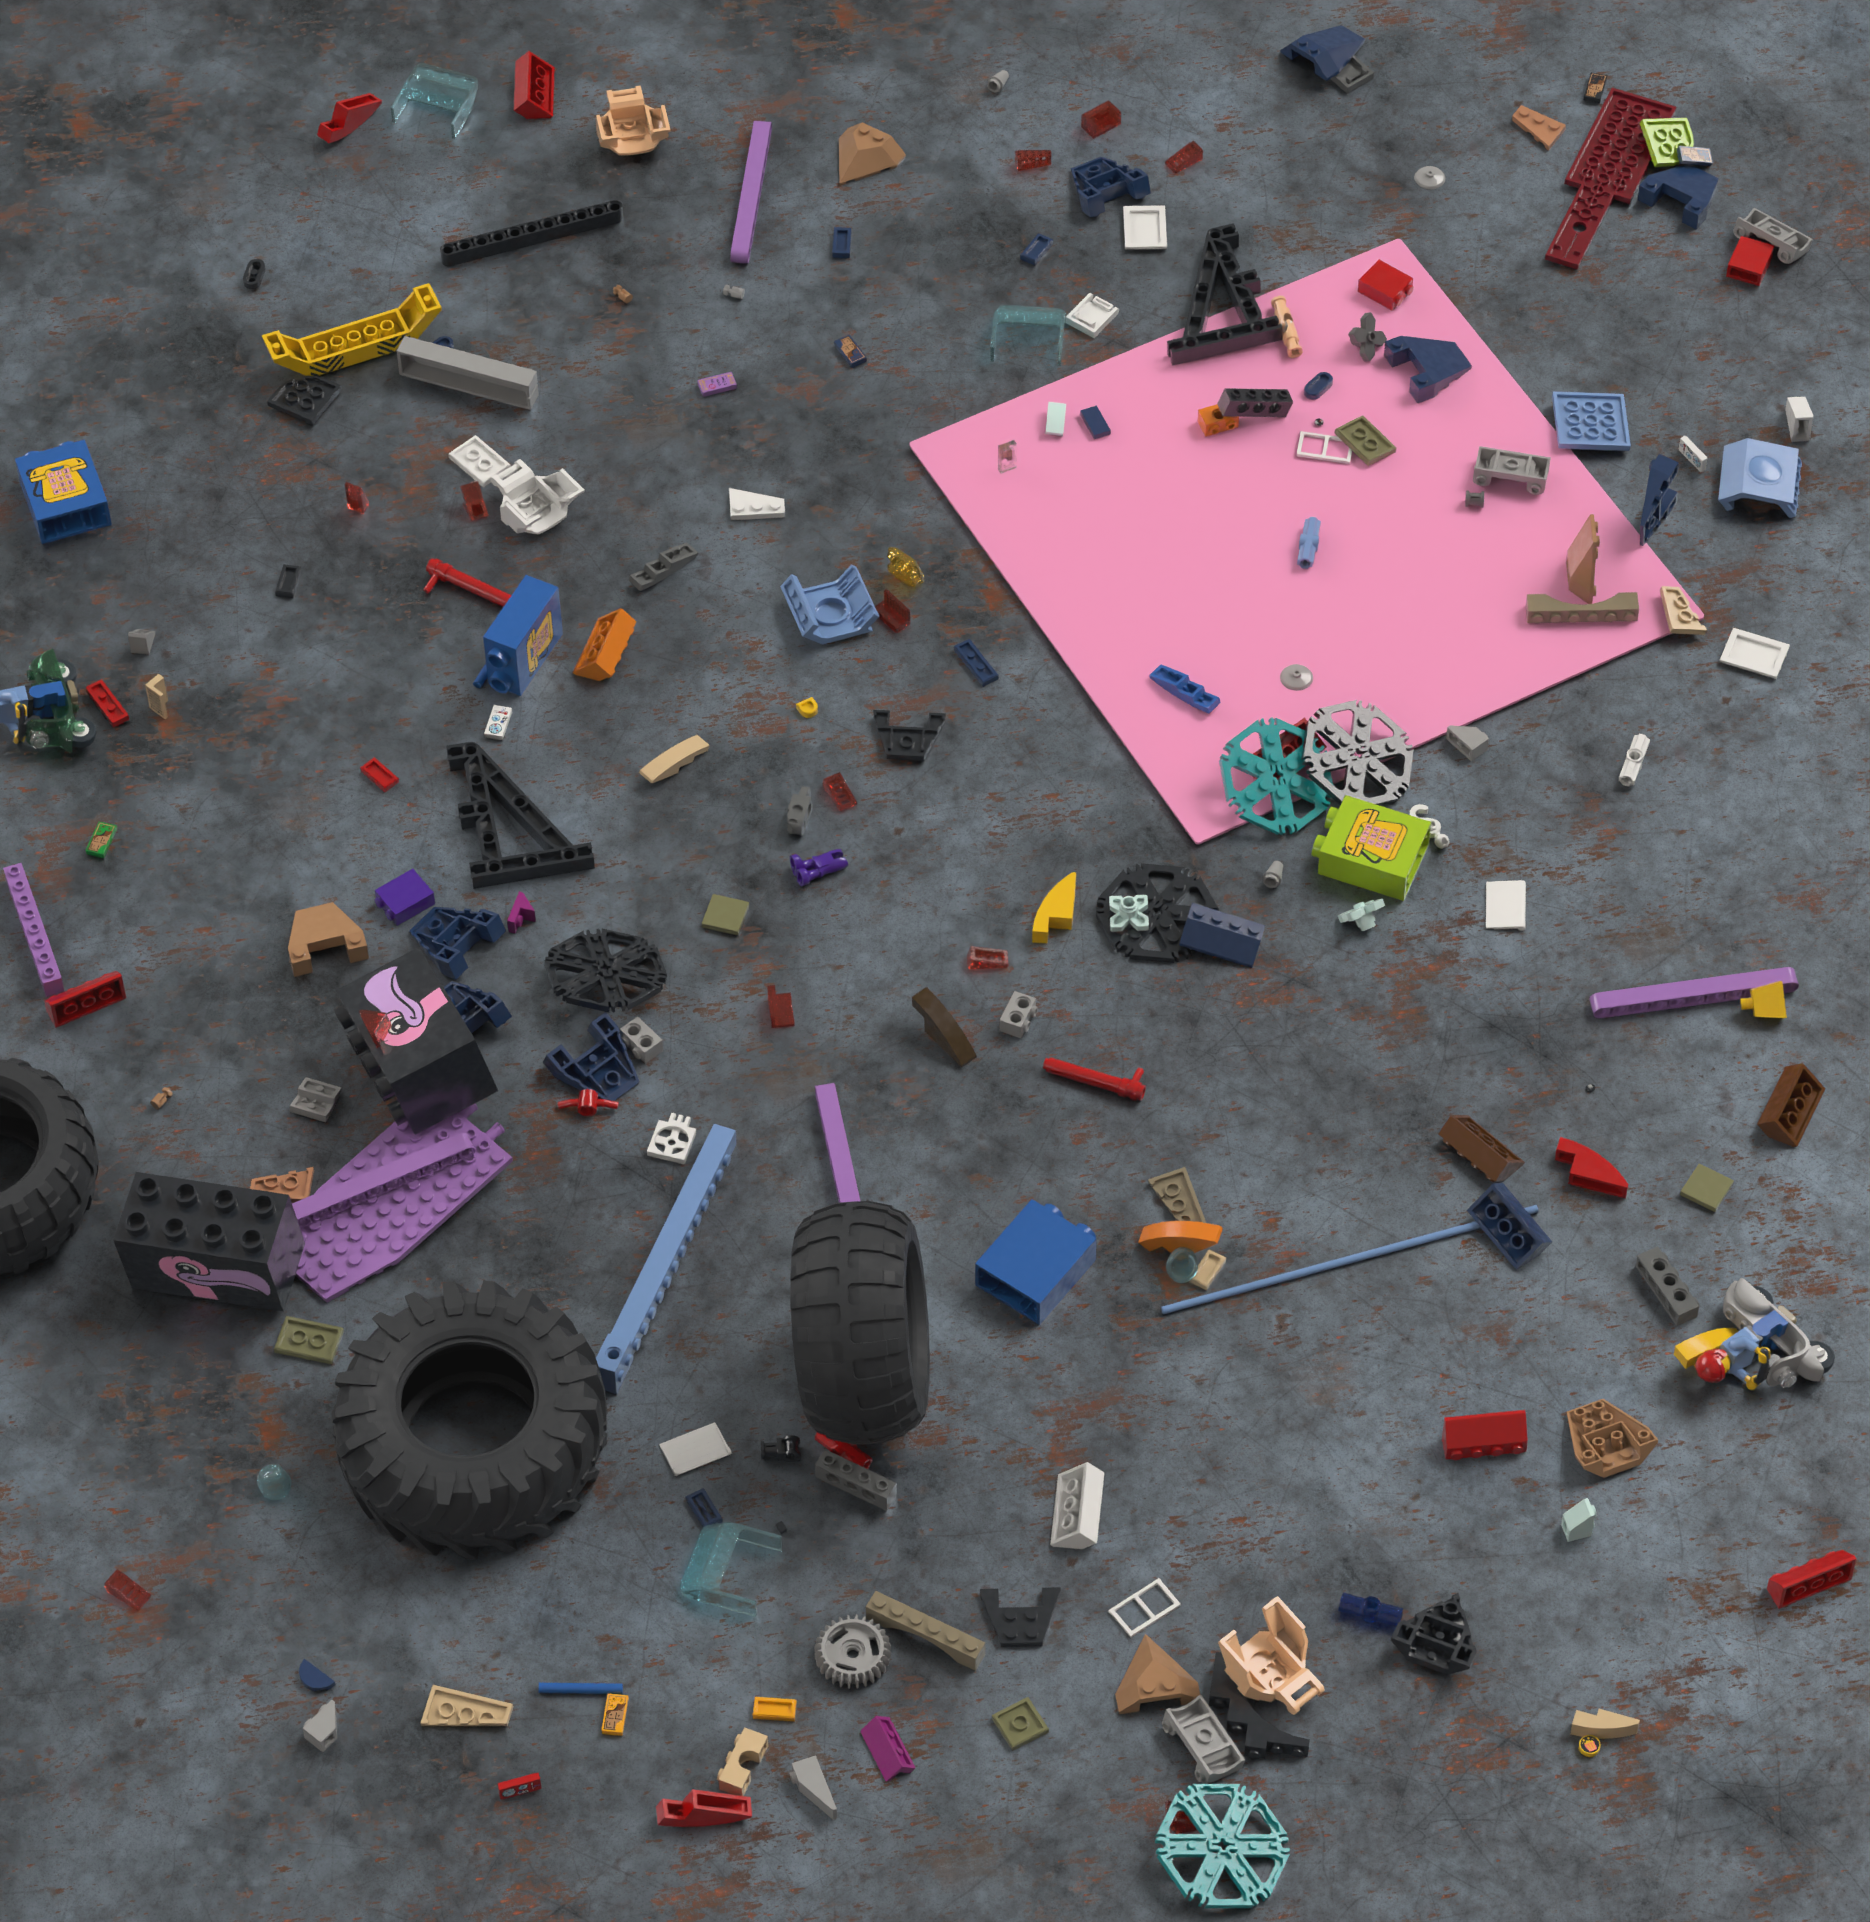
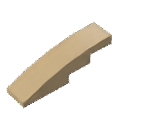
[639,735,709,783]

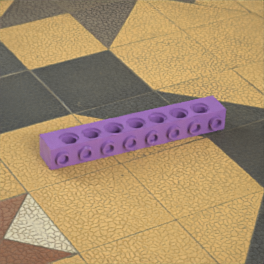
[3,863,64,997]

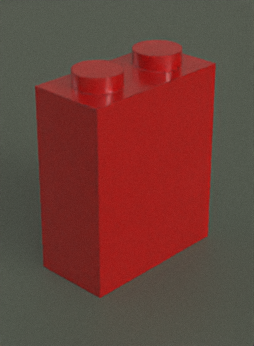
[1726,236,1775,286]
[1358,259,1414,310]

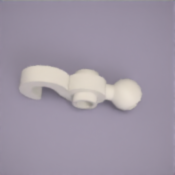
[1409,804,1449,849]

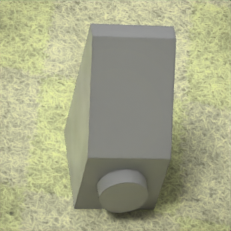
[1446,725,1489,761]

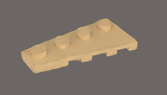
[420,1685,513,1726]

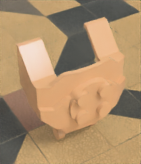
[596,86,670,155]
[1218,1596,1325,1715]

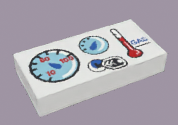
[1679,436,1708,472]
[484,705,512,740]

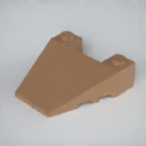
[288,902,369,977]

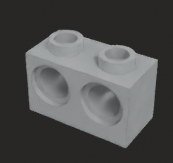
[1000,991,1038,1038]
[620,1016,663,1064]

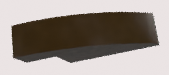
[912,987,977,1067]

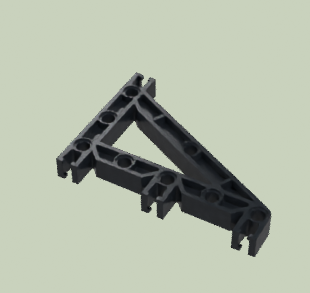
[1167,223,1282,366]
[446,742,595,889]

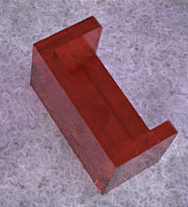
[1081,100,1121,139]

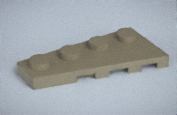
[1148,1167,1206,1223]

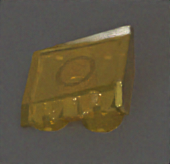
[887,547,925,587]

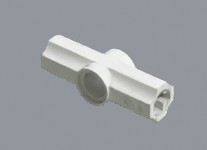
[1619,734,1650,787]

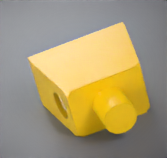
[1740,981,1787,1018]

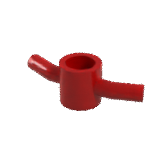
[558,1089,618,1116]

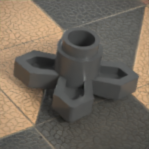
[1348,312,1387,361]

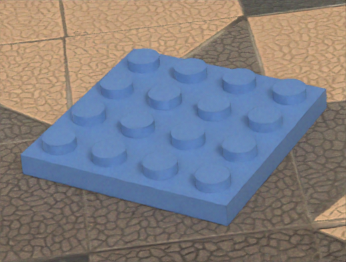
[1552,392,1631,451]

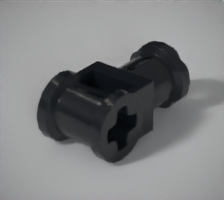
[761,1435,801,1462]

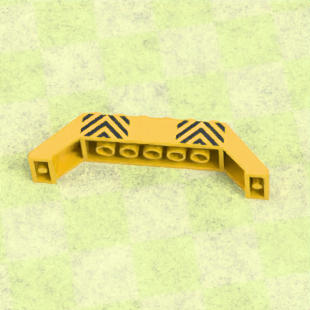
[262,283,442,376]

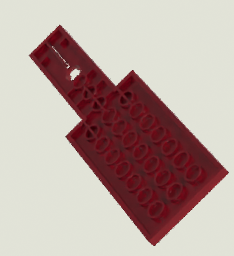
[1545,88,1677,270]

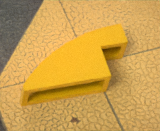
[1032,872,1076,943]
[1674,1328,1738,1369]

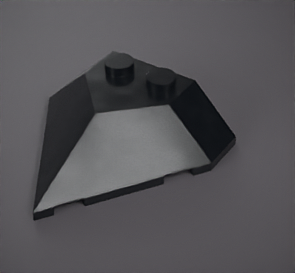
[1391,1593,1477,1675]

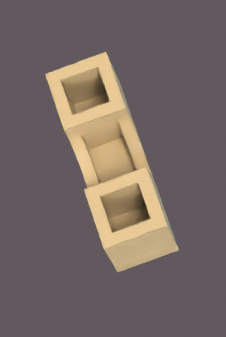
[717,1727,768,1796]

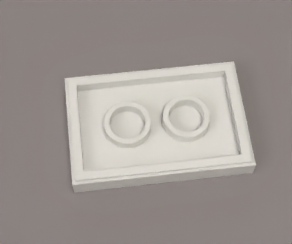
[448,435,511,487]

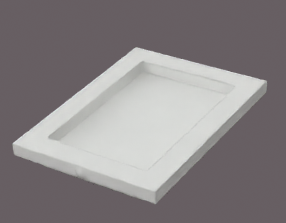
[1123,206,1167,249]
[1720,628,1790,679]

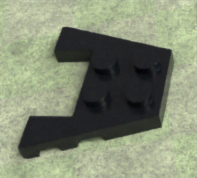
[873,710,946,761]
[980,1587,1061,1647]

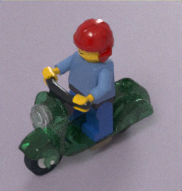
[0,648,96,753]

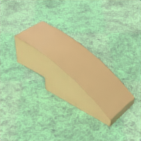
[1571,1709,1640,1739]

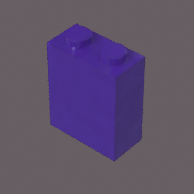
[374,868,435,926]

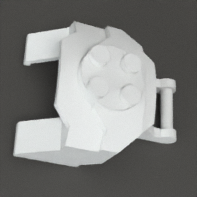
[490,459,585,535]

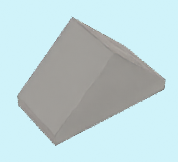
[128,629,155,655]

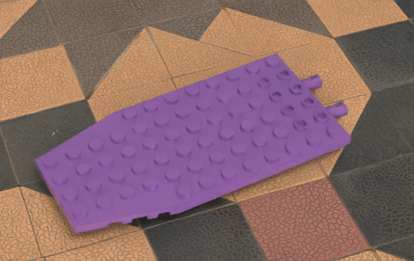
[295,1104,513,1303]

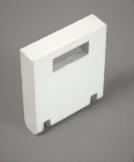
[1066,293,1119,338]

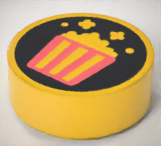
[1579,1735,1600,1757]

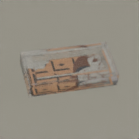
[998,440,1017,474]

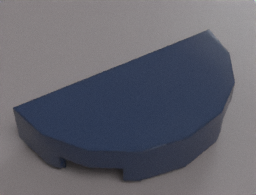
[299,1659,336,1691]

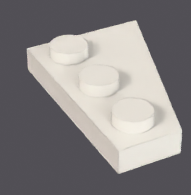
[729,488,785,520]

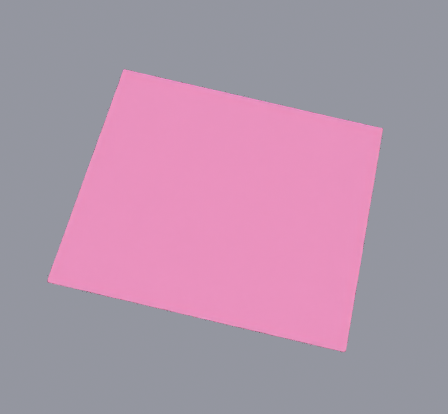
[910,239,1704,844]

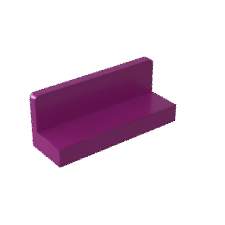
[861,1716,916,1781]

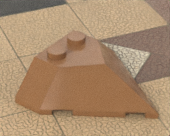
[839,122,906,186]
[1115,1634,1200,1714]

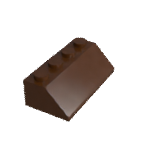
[1757,1063,1826,1147]
[1439,1115,1525,1182]

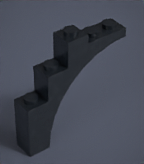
[1209,1652,1310,1759]

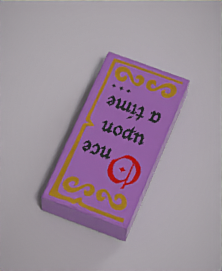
[697,372,737,397]

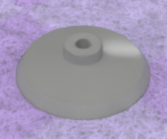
[1414,166,1445,189]
[1280,664,1313,691]

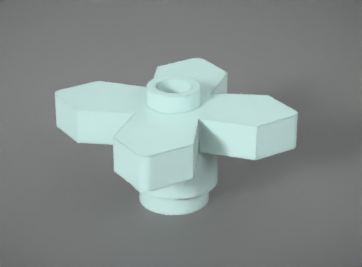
[1109,895,1149,932]
[1338,899,1385,931]

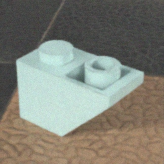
[1561,1498,1597,1542]

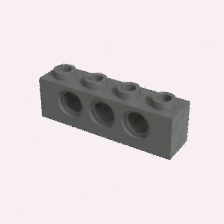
[1636,1246,1700,1326]
[815,1450,897,1511]

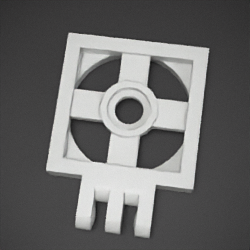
[647,1113,696,1164]

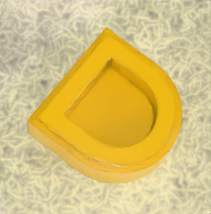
[796,697,818,718]

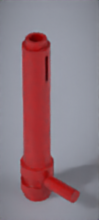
[423,558,512,607]
[1043,1057,1146,1101]

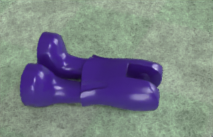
[790,849,848,886]

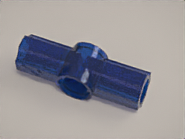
[1338,1592,1404,1626]

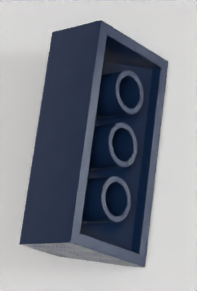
[1179,903,1265,968]
[1467,1183,1552,1269]

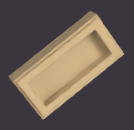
[1189,1250,1226,1290]

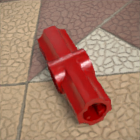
[815,1432,872,1469]

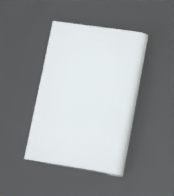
[1486,880,1526,931]
[659,1422,732,1476]

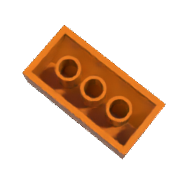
[573,608,637,681]

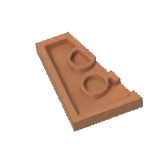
[1512,105,1566,151]
[250,1167,314,1203]

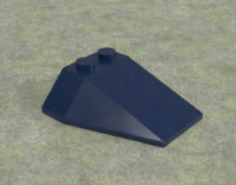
[1280,25,1365,81]

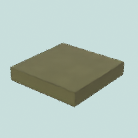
[702,894,749,935]
[1680,1164,1734,1212]
[992,1697,1049,1751]

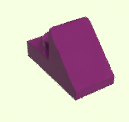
[507,891,536,934]

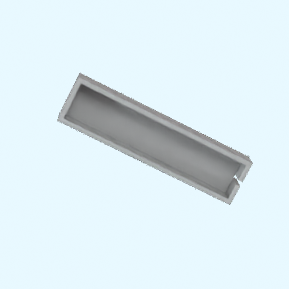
[397,336,539,410]

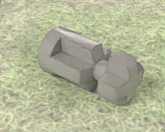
[723,285,745,299]

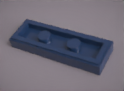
[954,639,999,687]

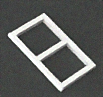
[1296,431,1352,464]
[1108,1578,1181,1638]

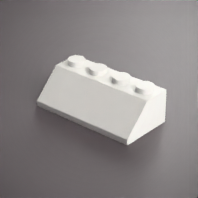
[1050,1462,1104,1549]

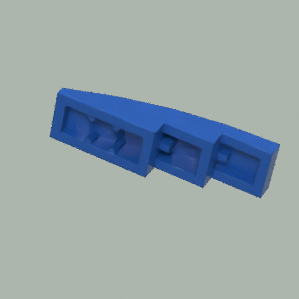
[1149,664,1221,714]

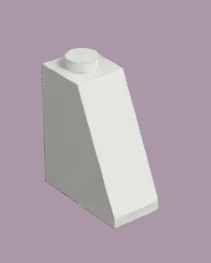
[1785,397,1813,442]

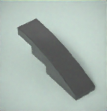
[629,542,698,591]

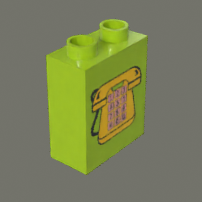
[1311,795,1431,901]

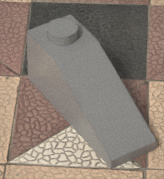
[789,1755,837,1820]

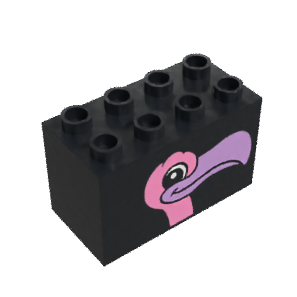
[334,947,498,1135]
[113,1172,305,1312]

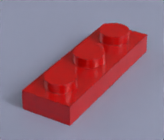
[85,679,130,728]

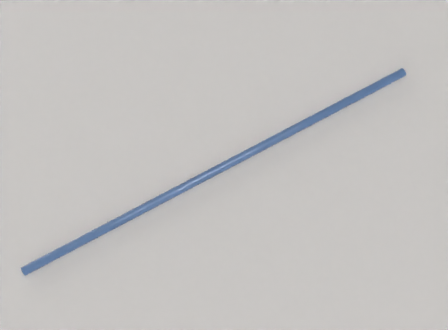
[1161,1205,1538,1314]

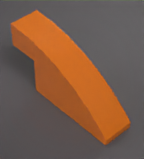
[1138,1221,1223,1259]

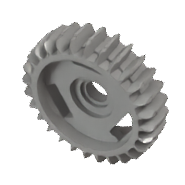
[814,1614,891,1689]

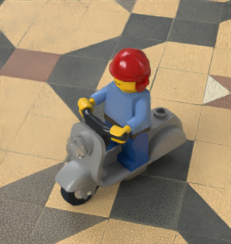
[1695,1278,1835,1390]

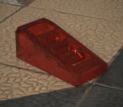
[1165,141,1203,174]
[1015,150,1051,171]
[345,482,369,514]
[822,772,857,811]
[967,946,1009,969]
[105,1569,151,1611]

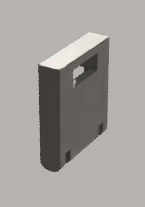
[1331,56,1374,94]

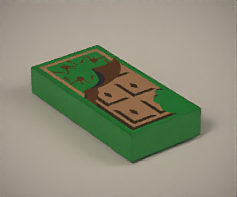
[86,822,117,858]

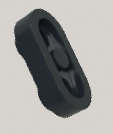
[243,259,266,289]

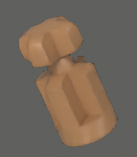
[613,285,633,304]
[150,1087,173,1110]

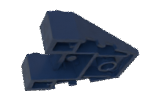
[1071,157,1151,217]
[1637,164,1719,230]
[1384,336,1472,403]
[1640,454,1679,546]
[409,907,506,980]
[443,981,512,1033]
[543,1012,640,1101]

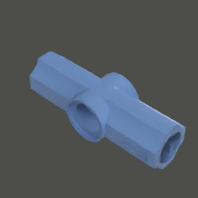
[1297,517,1321,569]

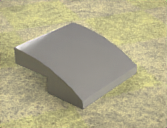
[290,1077,342,1122]

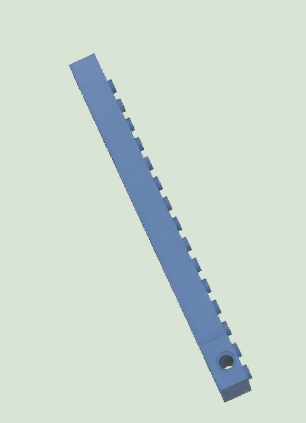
[596,1124,736,1394]

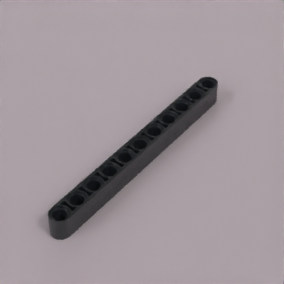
[440,200,623,267]

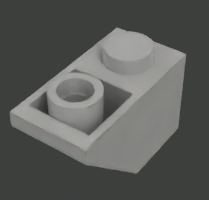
[303,1700,337,1752]

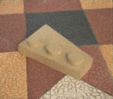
[1660,586,1707,635]

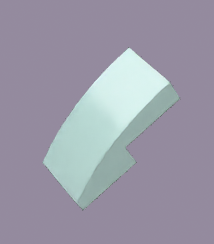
[1045,402,1066,436]

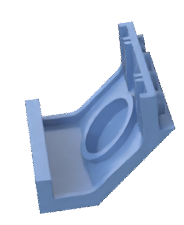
[1718,438,1802,518]
[780,565,879,645]

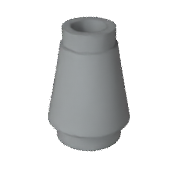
[987,70,1009,93]
[1263,861,1283,888]

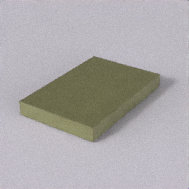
[1335,415,1397,466]
[274,1316,344,1365]

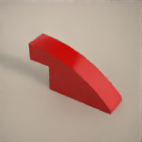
[317,93,382,143]
[1555,1137,1629,1198]
[656,1789,752,1827]

